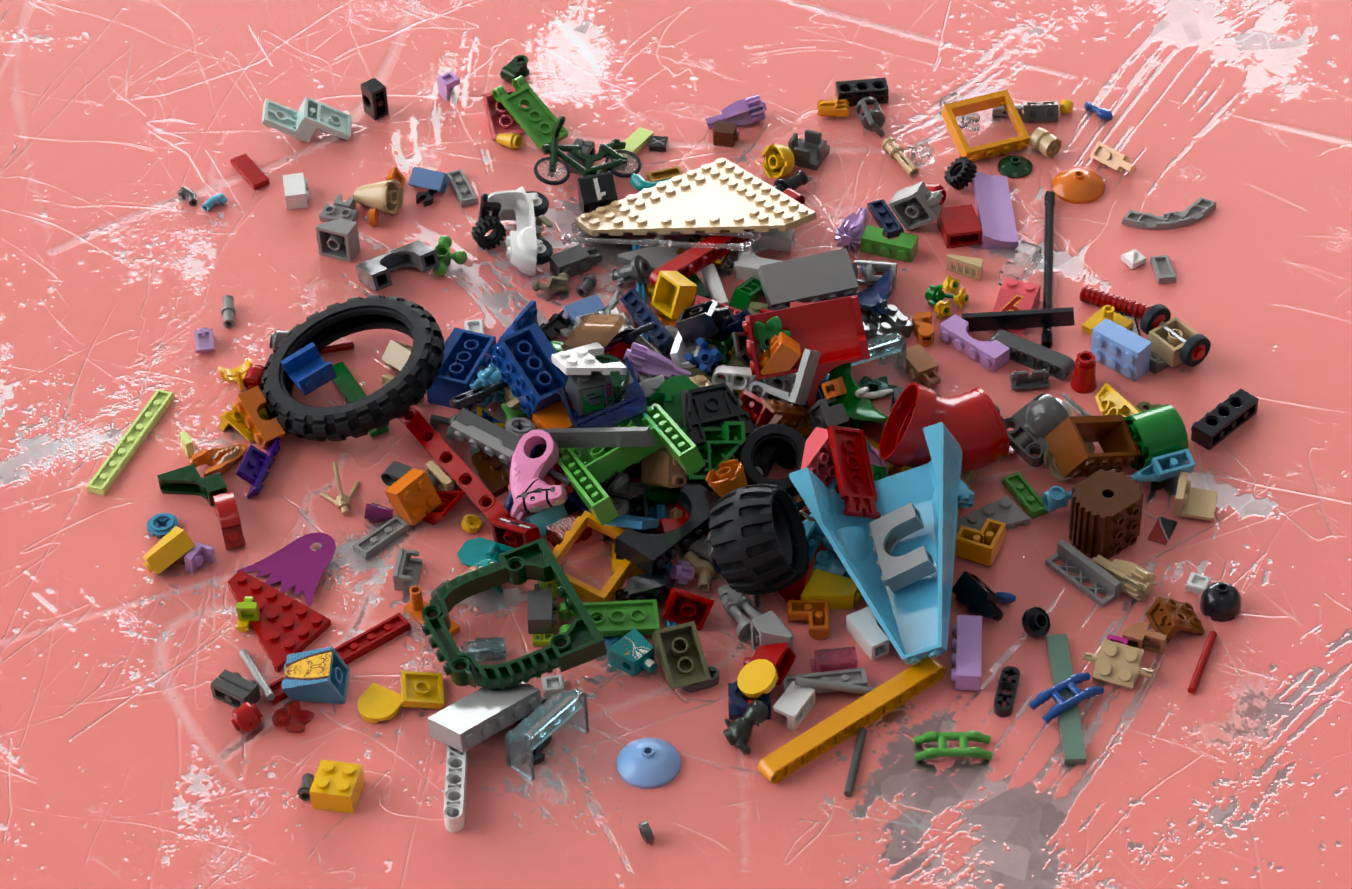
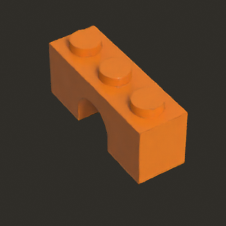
[235,386,285,449]

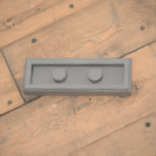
[446,169,478,207]
[353,515,410,560]

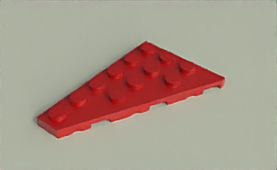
[227,570,331,673]

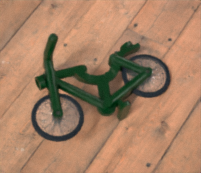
[534,116,641,185]

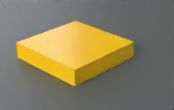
[400,670,444,709]

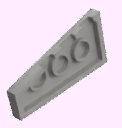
[956,496,1031,534]

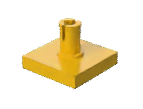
[1081,305,1134,336]

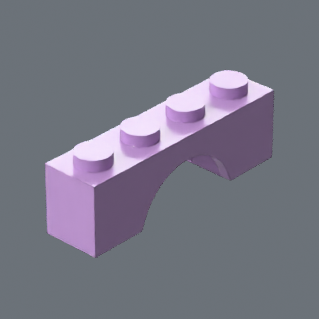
[939,314,1010,373]

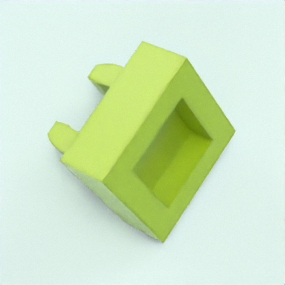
[236,596,260,621]

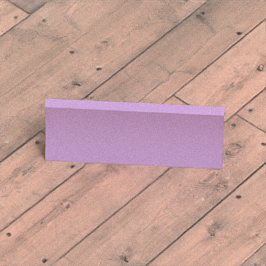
[972,171,1019,249]

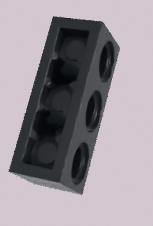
[835,77,889,106]

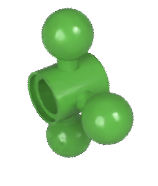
[433,235,467,277]

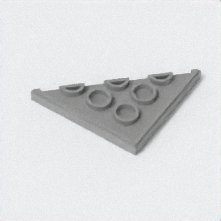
[616,237,696,272]

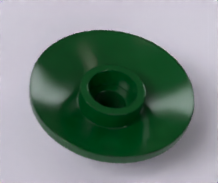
[998,156,1032,178]

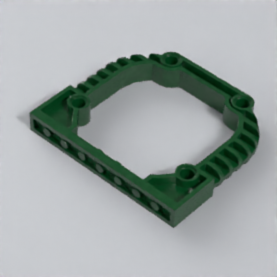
[421,538,607,691]

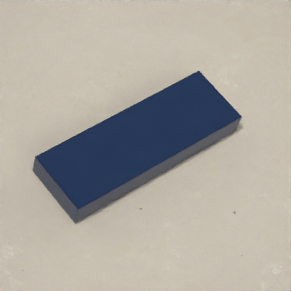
[867,199,904,239]

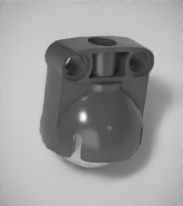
[1003,393,1074,467]

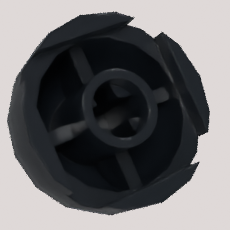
[1200,582,1241,622]

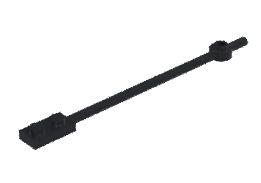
[449,322,655,410]

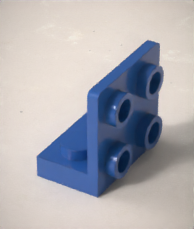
[500,300,539,338]

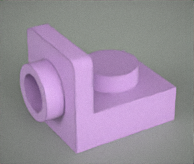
[194,328,215,353]
[184,542,216,573]

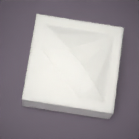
[1121,249,1147,269]

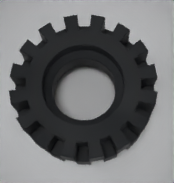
[944,156,977,190]
[471,215,506,250]

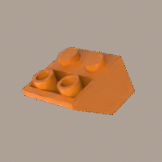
[758,332,801,375]

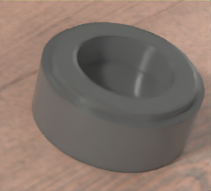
[638,821,654,844]

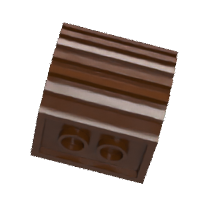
[1069,469,1144,559]

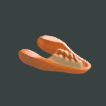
[189,444,247,477]

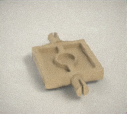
[1083,639,1154,691]

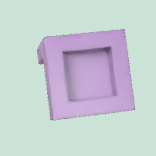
[437,71,460,100]

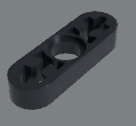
[994,666,1020,717]

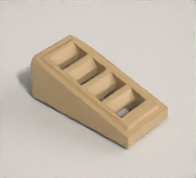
[947,254,983,280]

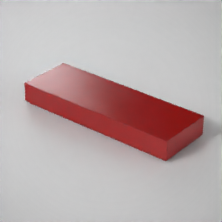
[230,153,270,190]

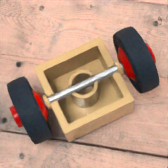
[1140,304,1211,368]

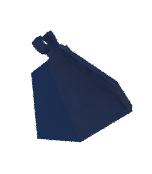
[852,268,893,314]

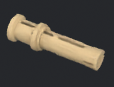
[882,137,919,178]

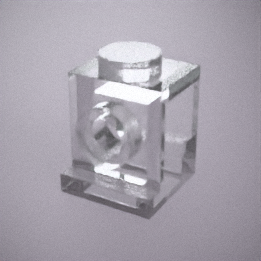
[908,142,935,169]

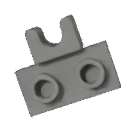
[319,194,359,222]

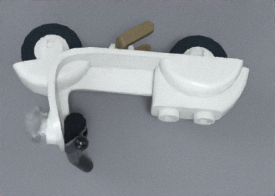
[478,187,553,276]

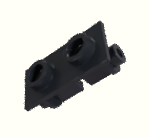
[540,310,570,342]

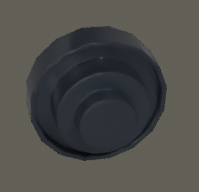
[1022,607,1050,638]

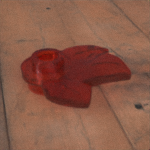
[272,700,314,733]

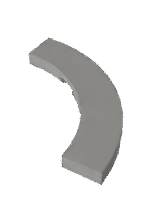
[1122,197,1217,230]

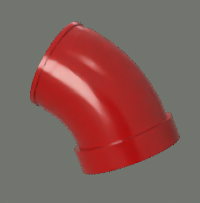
[879,382,1010,473]

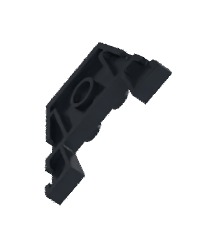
[687,383,758,446]

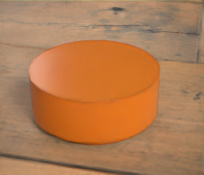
[368,208,379,226]

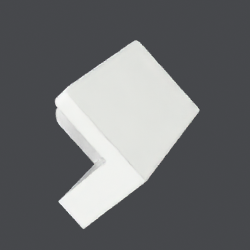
[773,681,815,731]

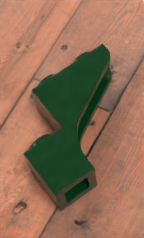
[157,464,228,506]

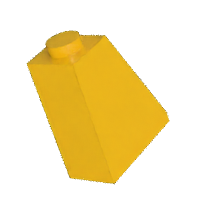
[142,526,196,575]
[801,569,863,610]

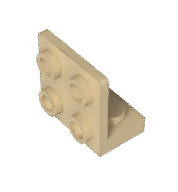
[1173,471,1218,521]

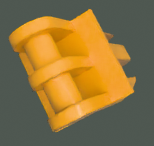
[817,96,849,120]

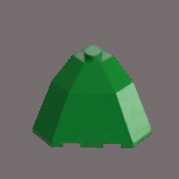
[681,421,746,480]

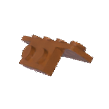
[762,399,809,429]

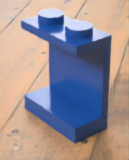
[280,342,337,396]

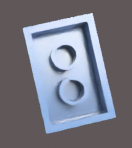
[1091,318,1152,382]

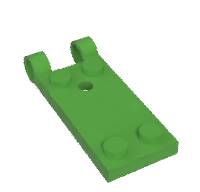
[492,76,569,150]
[557,599,660,637]

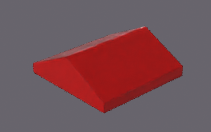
[422,491,465,525]

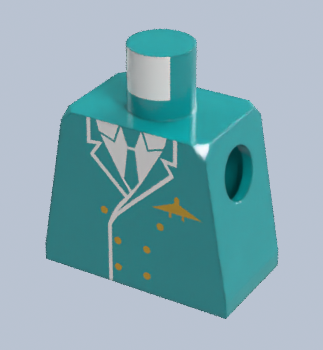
[607,628,657,676]

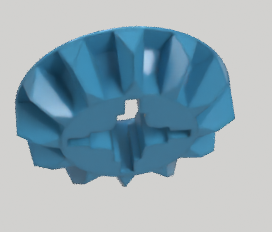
[147,513,178,538]

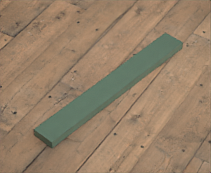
[1046,634,1087,764]

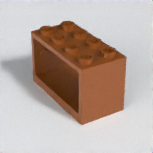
[1045,415,1142,479]

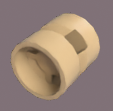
[1029,127,1062,158]

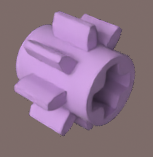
[670,560,695,585]

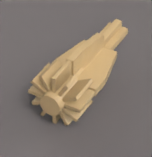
[1093,555,1157,601]

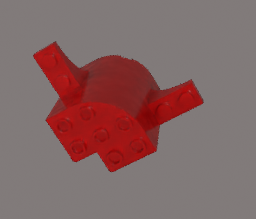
[743,295,870,408]

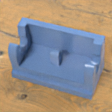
[408,166,451,193]
[564,294,606,327]

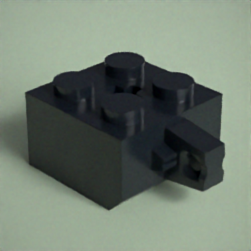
[675,300,733,343]

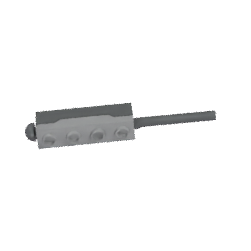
[449,408,571,486]

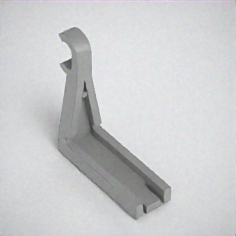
[749,348,821,405]

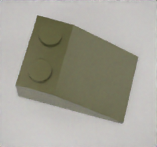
[652,621,711,690]

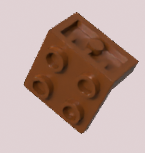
[1146,597,1205,644]

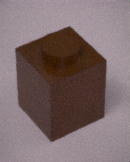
[713,122,740,147]

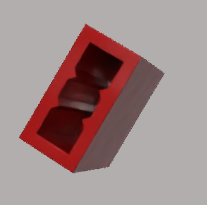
[937,204,982,248]

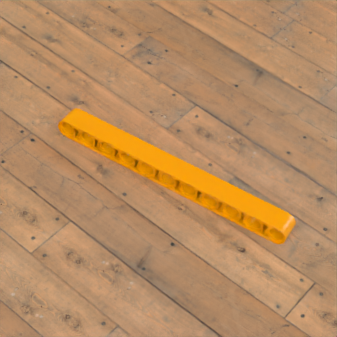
[757,657,946,784]

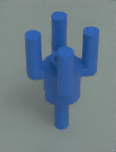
[685,337,724,376]

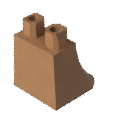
[641,446,688,488]

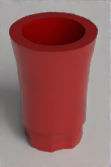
[1070,351,1097,394]

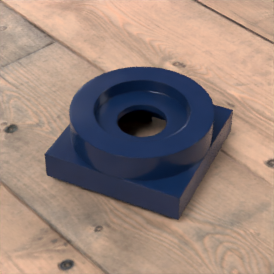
[728,681,771,720]

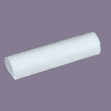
[700,263,729,306]

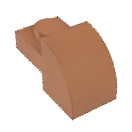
[1122,623,1167,655]

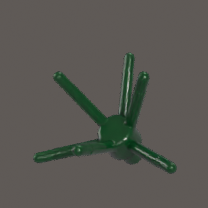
[703,334,734,366]

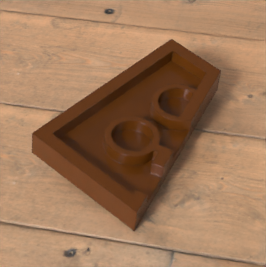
[471,449,510,498]

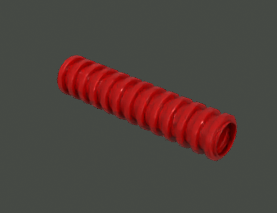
[1079,285,1152,320]

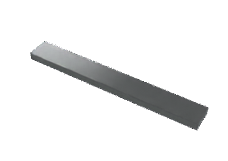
[530,427,658,448]

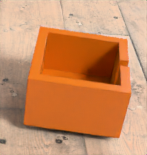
[384,468,442,526]

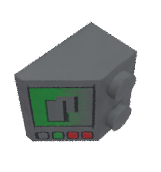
[565,371,615,418]

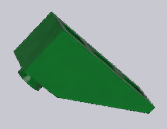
[729,277,763,311]

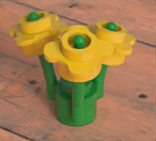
[925,275,969,319]

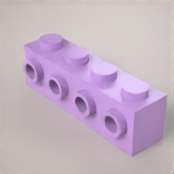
[951,615,982,691]

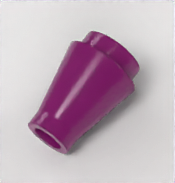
[364,503,394,522]

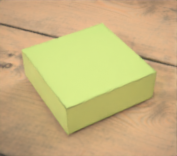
[179,431,195,458]

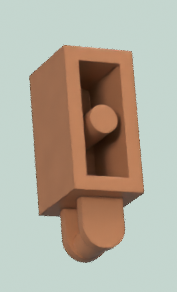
[899,344,941,388]

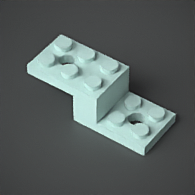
[262,97,352,143]

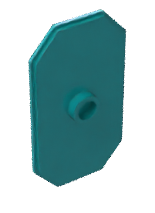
[457,537,515,567]

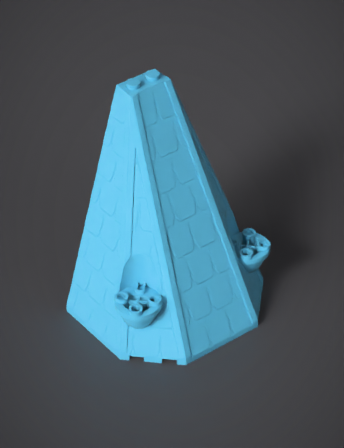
[789,422,975,665]

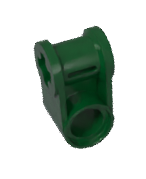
[500,55,530,83]

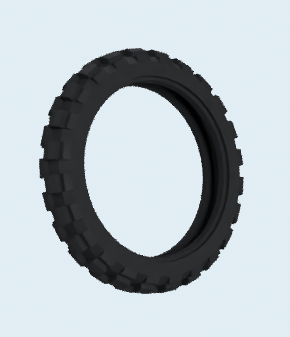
[260,295,445,442]

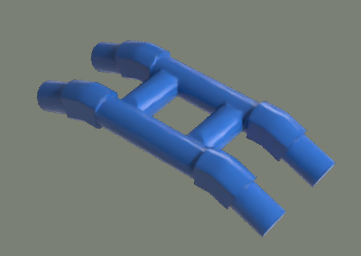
[1028,673,1104,724]

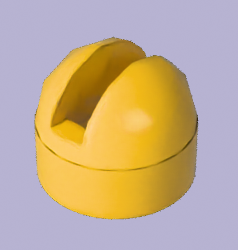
[1059,99,1074,114]

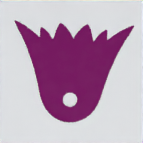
[236,532,336,607]

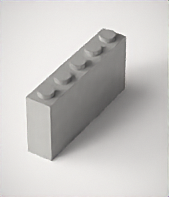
[758,248,859,309]
[427,682,542,752]

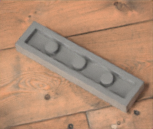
[782,667,868,694]

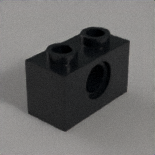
[361,78,389,120]

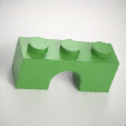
[860,225,918,263]

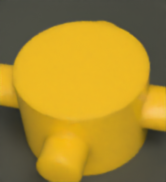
[235,619,250,632]

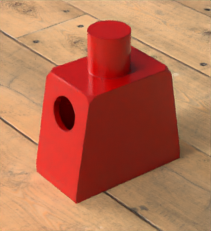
[743,642,796,685]

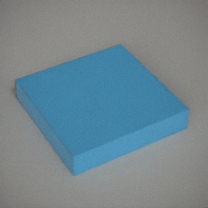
[606,515,660,530]

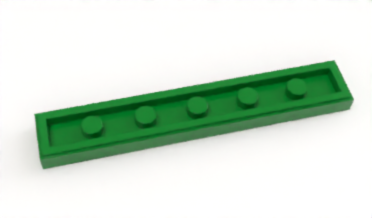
[332,361,389,438]

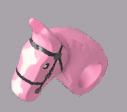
[510,430,568,521]

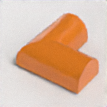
[788,600,829,640]

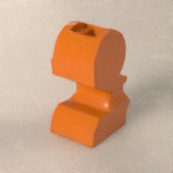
[912,312,934,347]
[820,376,847,400]

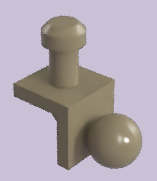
[532,273,570,301]

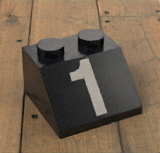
[577,171,618,213]

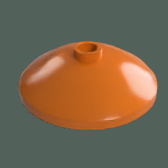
[1052,168,1105,204]

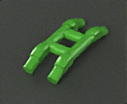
[914,731,992,761]

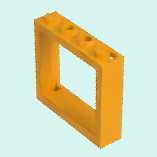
[941,89,1030,162]
[549,510,636,602]

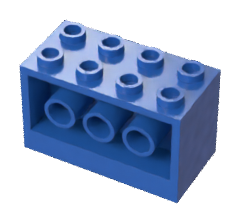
[491,322,569,418]
[426,328,496,411]

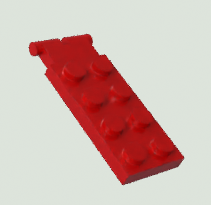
[827,425,881,520]

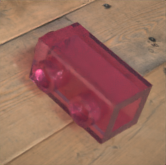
[810,647,858,673]

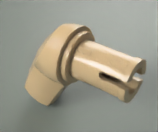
[680,550,715,592]

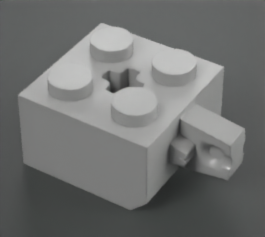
[888,181,944,231]

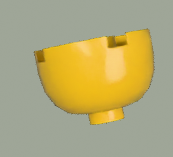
[762,144,795,179]

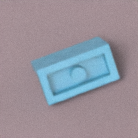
[523,504,571,537]

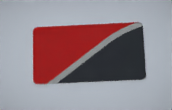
[1148,517,1178,545]

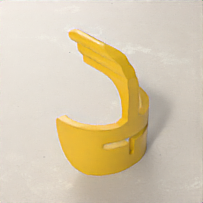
[218,358,253,391]

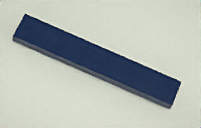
[620,288,675,352]

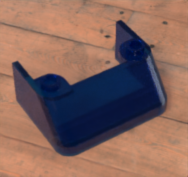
[557,357,648,428]

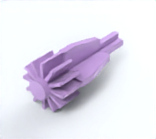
[706,95,767,128]
[834,207,867,251]
[623,342,691,379]

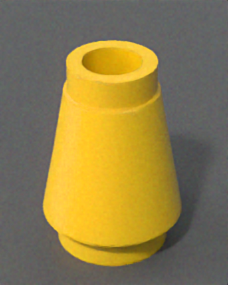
[496,133,523,150]

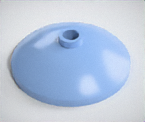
[617,738,681,789]

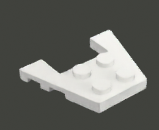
[551,342,627,375]

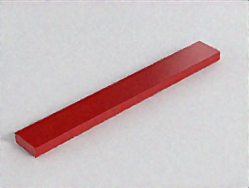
[262,613,411,705]

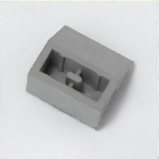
[751,610,794,665]

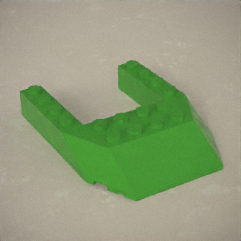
[558,400,706,525]

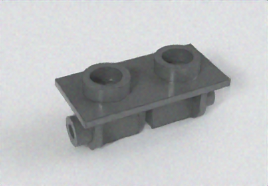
[1009,369,1050,390]

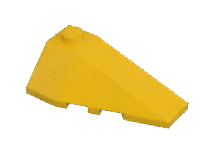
[1095,382,1142,417]

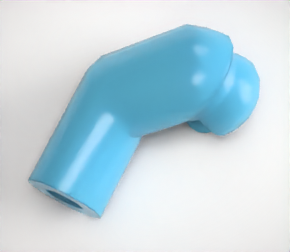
[202,193,228,212]

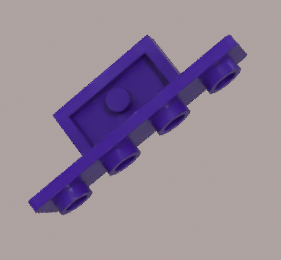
[236,437,281,499]

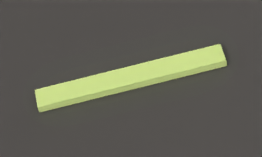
[86,389,175,496]

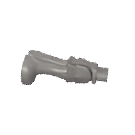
[718,584,762,642]

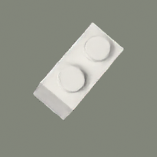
[282,173,310,210]

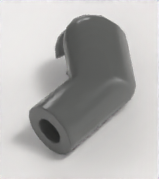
[177,186,198,206]

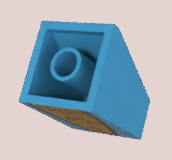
[282,647,349,704]

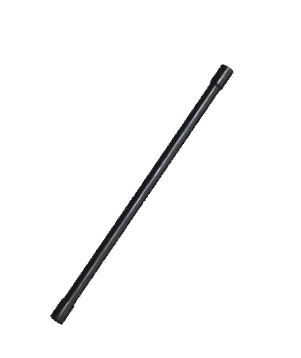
[1041,191,1055,348]

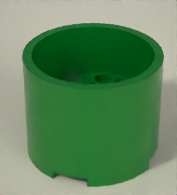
[1124,404,1189,470]

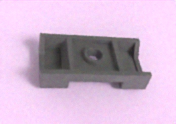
[862,304,914,342]

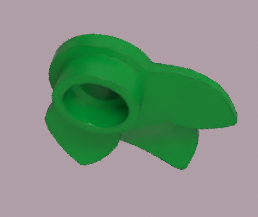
[754,316,791,351]

